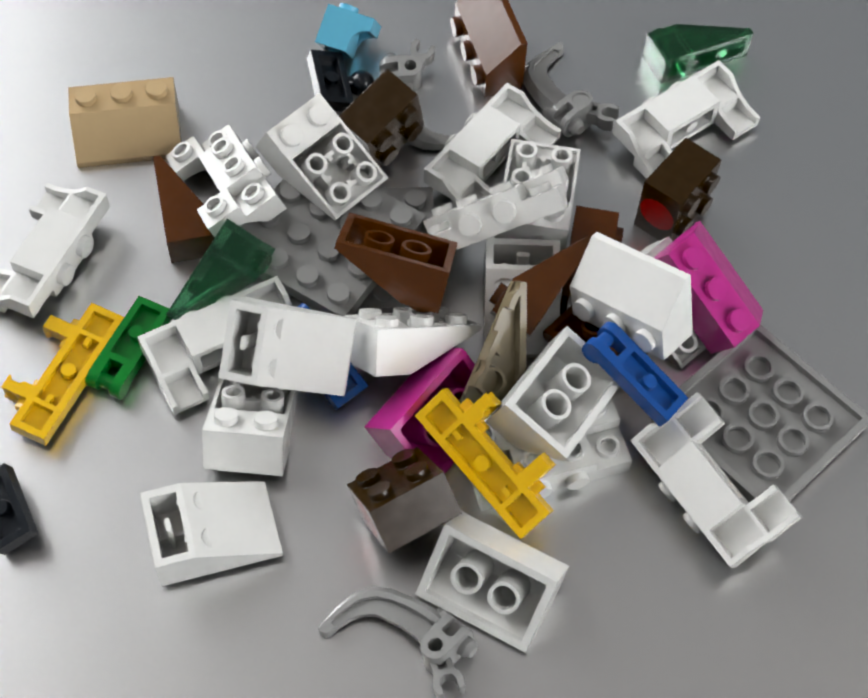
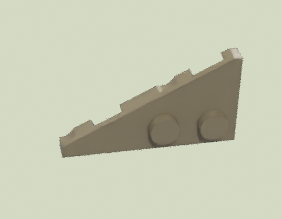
[459,280,527,404]

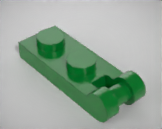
[85,296,173,400]

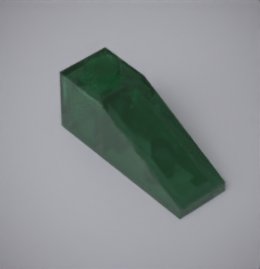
[642,24,754,84]
[166,219,275,320]

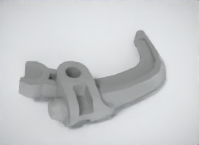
[379,38,450,150]
[523,42,619,137]
[318,586,478,698]

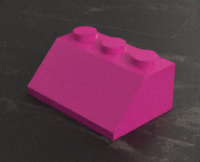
[653,221,764,354]
[364,348,475,474]

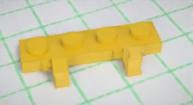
[1,302,124,446]
[415,388,556,539]

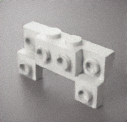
[613,60,760,179]
[424,83,561,208]
[165,124,287,238]
[423,163,568,250]
[0,183,110,318]
[137,276,292,415]
[630,392,802,568]
[472,398,633,511]

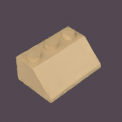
[68,77,182,168]

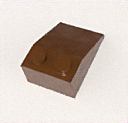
[334,212,458,314]

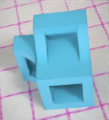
[315,2,382,59]

